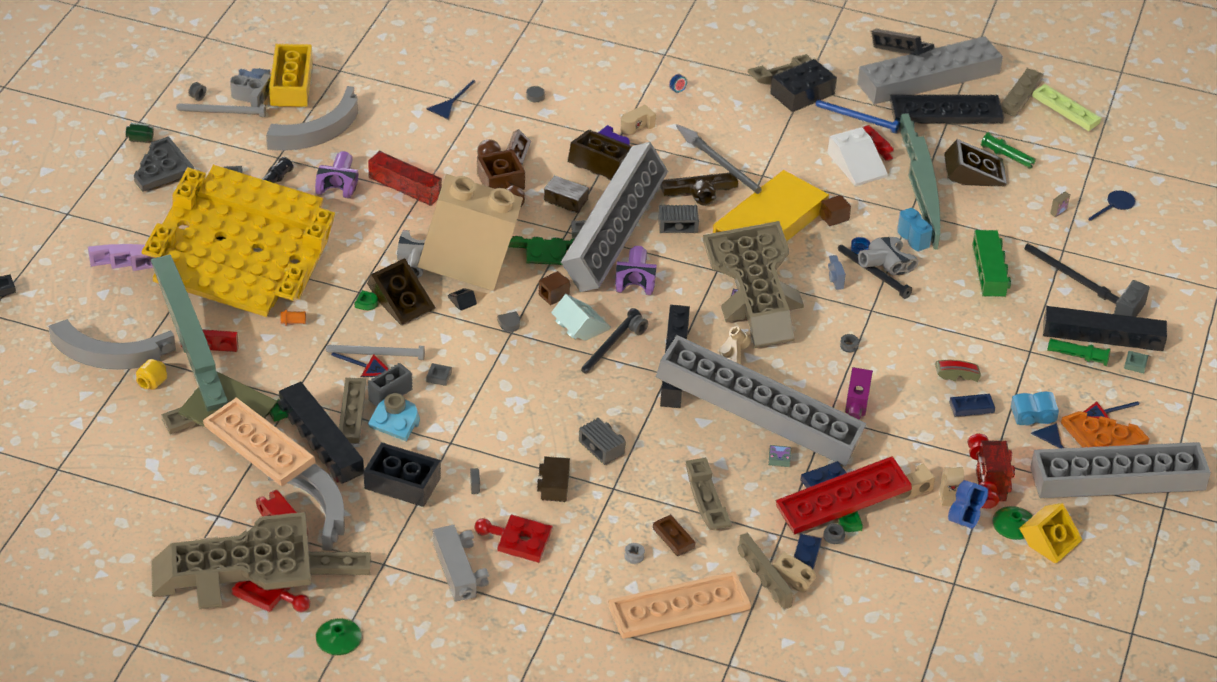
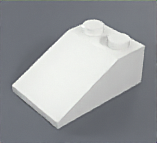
[827,127,888,186]

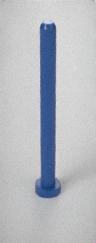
[815,100,900,134]

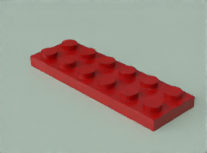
[776,456,912,535]

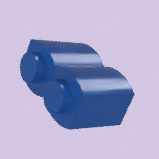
[948,480,988,529]

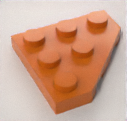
[1061,411,1149,448]

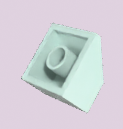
[551,294,611,341]

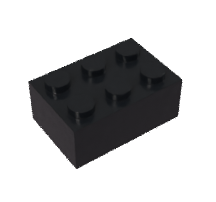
[770,59,837,113]
[363,442,441,507]

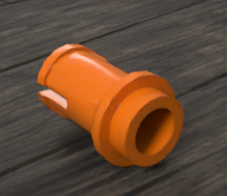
[280,309,306,326]

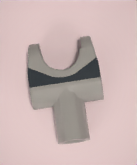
[397,230,426,278]
[858,237,918,275]

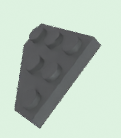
[133,136,194,192]

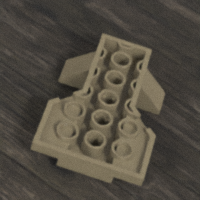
[703,221,804,348]
[151,512,311,609]

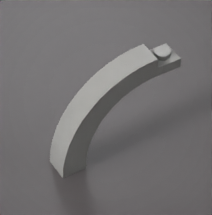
[266,86,358,150]
[48,319,176,370]
[268,464,345,551]

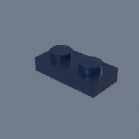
[801,461,847,488]
[794,534,822,570]

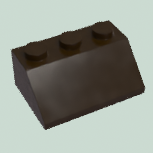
[567,129,632,180]

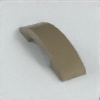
[748,54,812,85]
[685,457,731,530]

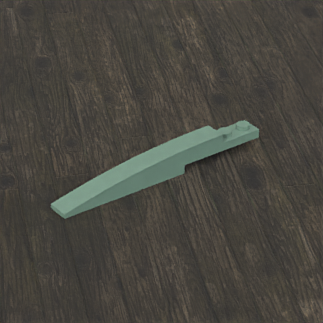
[899,114,940,250]
[151,255,228,412]

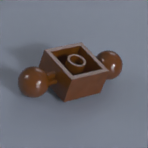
[477,139,525,208]

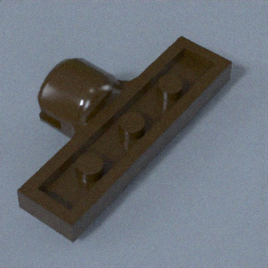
[660,172,738,206]

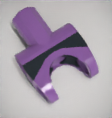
[315,151,359,198]
[615,246,657,295]

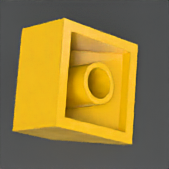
[1019,503,1083,563]

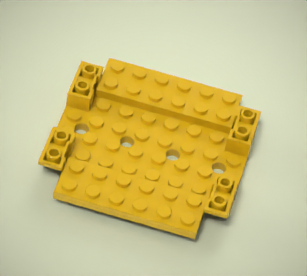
[141,164,335,317]

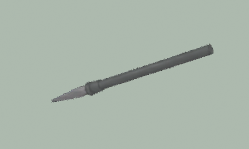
[676,124,762,194]

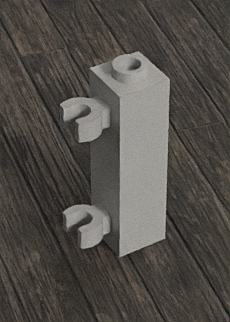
[433,525,489,602]

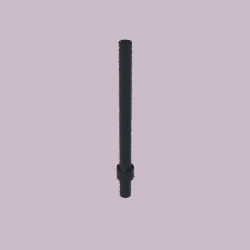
[1024,243,1119,304]

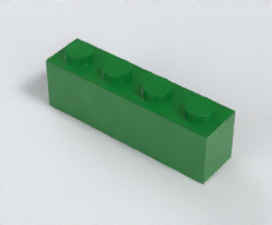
[972,230,1011,297]

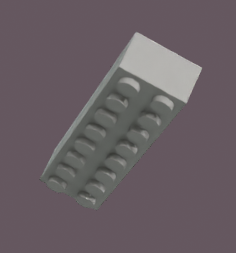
[857,36,1003,104]
[1030,442,1211,498]

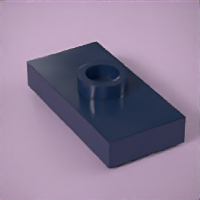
[949,393,995,417]

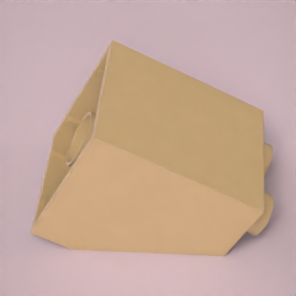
[418,174,523,291]

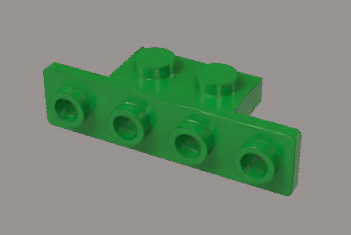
[508,236,575,265]

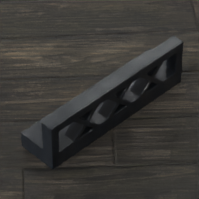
[871,29,935,56]

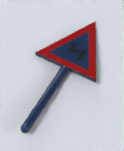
[331,352,389,377]
[1083,401,1140,419]

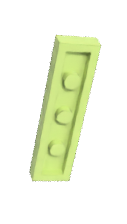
[1032,84,1101,131]

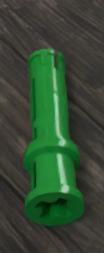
[981,132,1036,169]
[1047,338,1111,366]

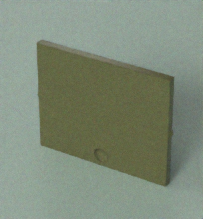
[178,371,277,428]

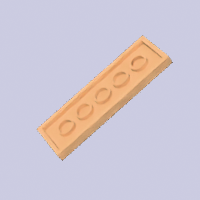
[203,398,316,486]
[608,571,751,639]

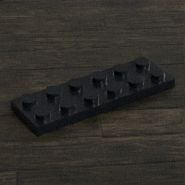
[890,95,1004,124]

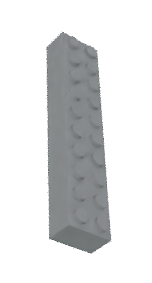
[561,142,668,292]
[656,335,867,466]

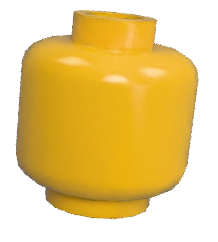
[136,359,167,390]

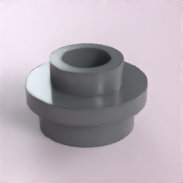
[823,524,845,544]

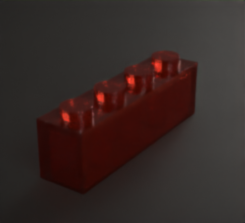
[368,151,442,206]

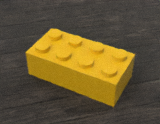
[269,44,313,107]

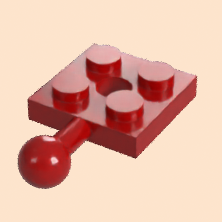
[474,514,552,563]
[232,581,310,612]

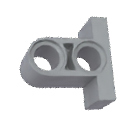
[230,74,271,107]

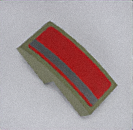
[935,360,981,382]

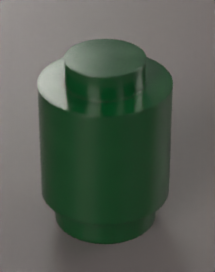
[126,122,154,143]

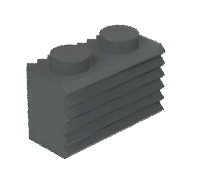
[658,204,699,233]
[1114,280,1150,317]
[368,363,413,407]
[579,417,626,465]

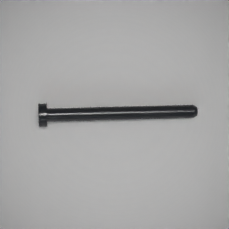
[837,245,912,299]
[581,308,642,373]

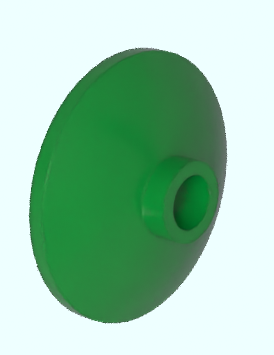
[993,506,1033,540]
[316,618,362,655]

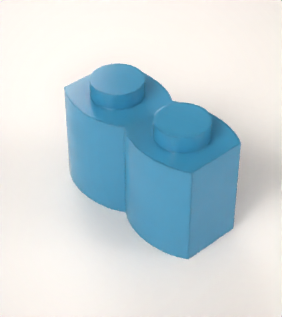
[897,208,932,252]
[1011,391,1059,426]

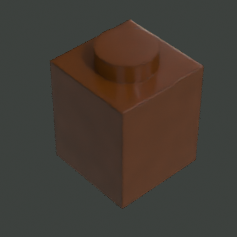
[819,195,851,227]
[539,271,571,306]

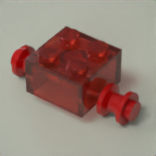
[967,433,1015,509]

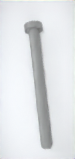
[176,104,266,117]
[326,345,425,360]

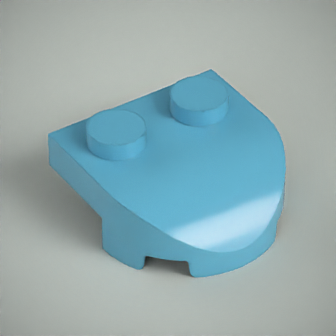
[368,399,420,442]

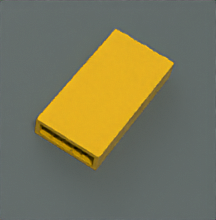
[713,169,829,242]

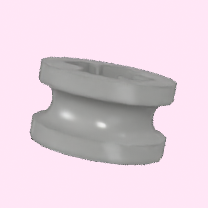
[624,543,645,564]

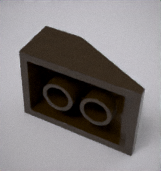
[944,139,1007,187]
[367,258,436,325]

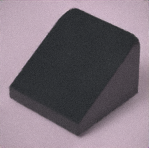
[448,288,477,311]

